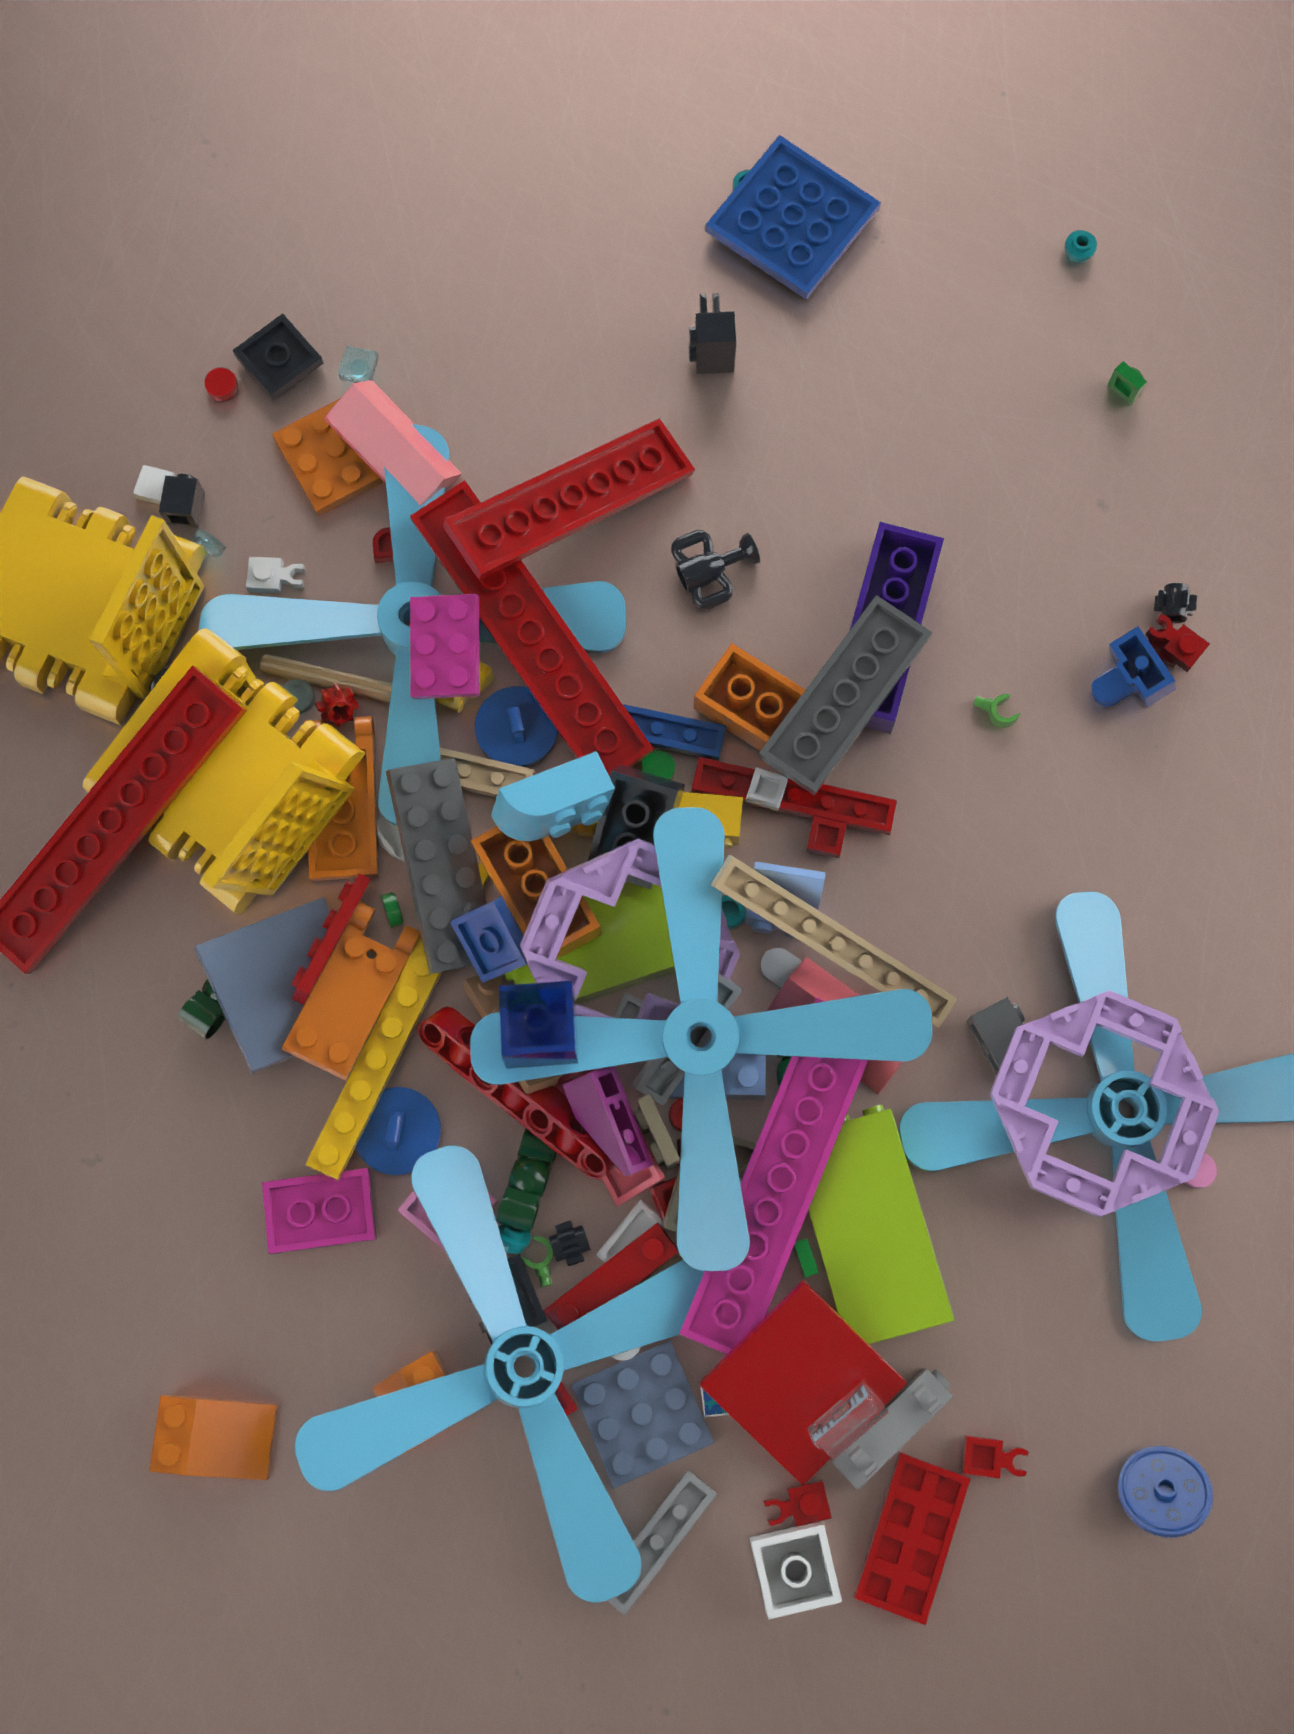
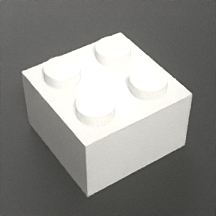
[749,1521,842,1619]

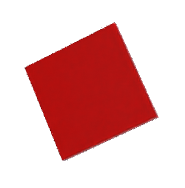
[699,1280,907,1486]

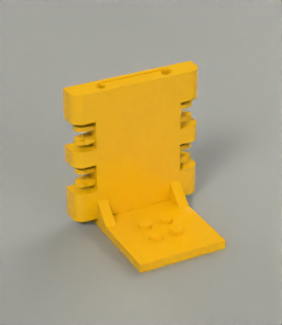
[0,477,207,726]
[82,628,366,914]

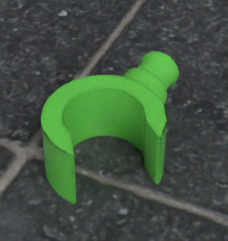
[973,694,1021,728]
[522,1236,554,1288]

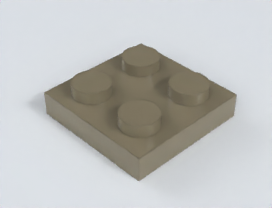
[634,1094,680,1172]

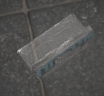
[808,1381,889,1460]

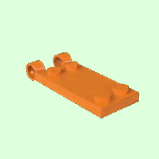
[304,716,379,881]
[282,902,421,1081]

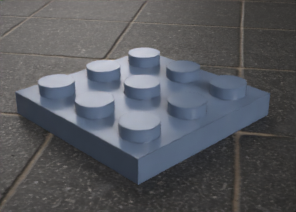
[571,1340,714,1488]

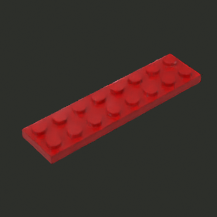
[443,418,695,580]

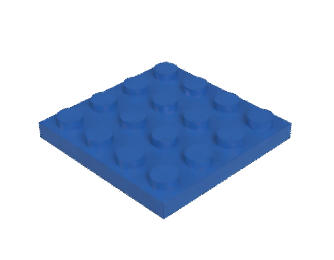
[705,135,881,300]

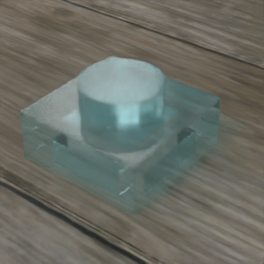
[338,345,379,383]

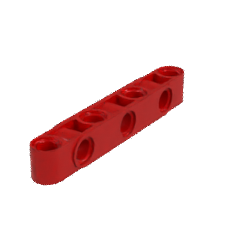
[418,1006,616,1179]

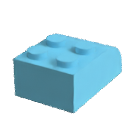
[491,751,615,841]

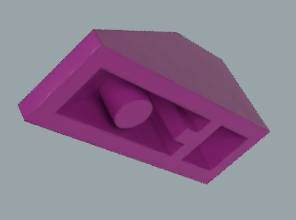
[562,1066,653,1177]

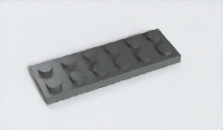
[758,595,933,796]
[386,758,486,974]

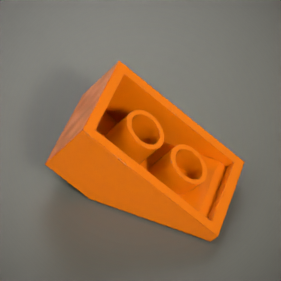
[149,1394,277,1480]

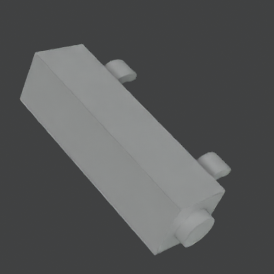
[830,1368,953,1490]

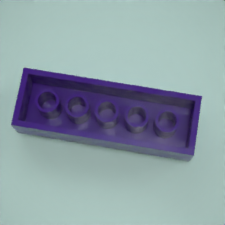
[850,522,944,734]

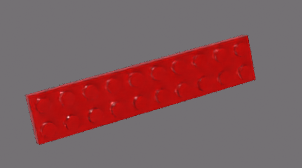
[410,480,654,777]
[0,665,247,974]

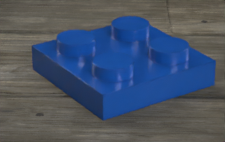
[450,896,527,983]

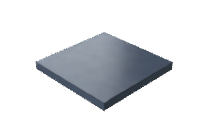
[194,897,380,1074]

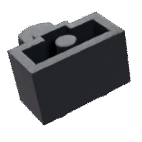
[689,293,736,374]

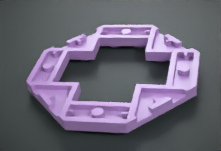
[520,839,740,1021]
[989,990,1219,1217]

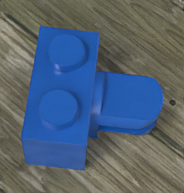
[1092,626,1176,708]

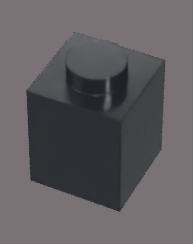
[159,474,205,528]

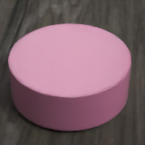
[1184,1153,1217,1189]

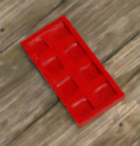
[853,1452,971,1626]

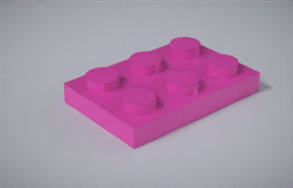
[410,594,480,699]
[262,1168,377,1254]

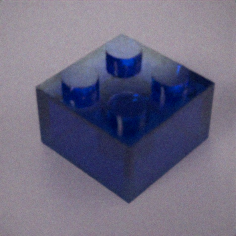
[499,980,579,1069]

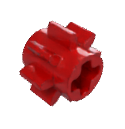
[315,683,359,727]

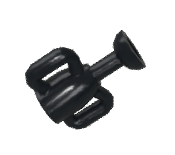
[671,530,761,610]

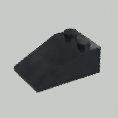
[587,765,685,889]

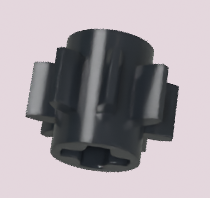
[1154,583,1198,623]
[548,1220,591,1266]

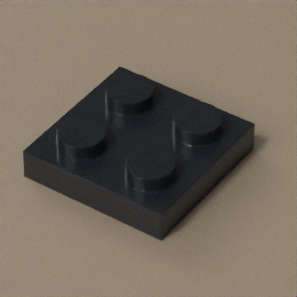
[232,313,324,401]

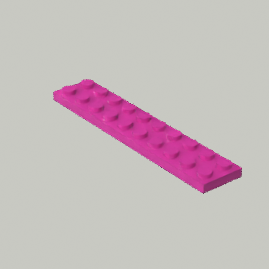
[679,998,868,1354]

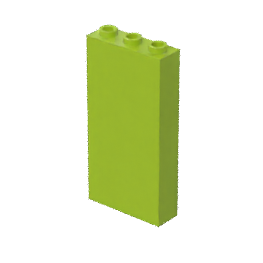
[505,881,675,1015]
[809,1105,955,1344]

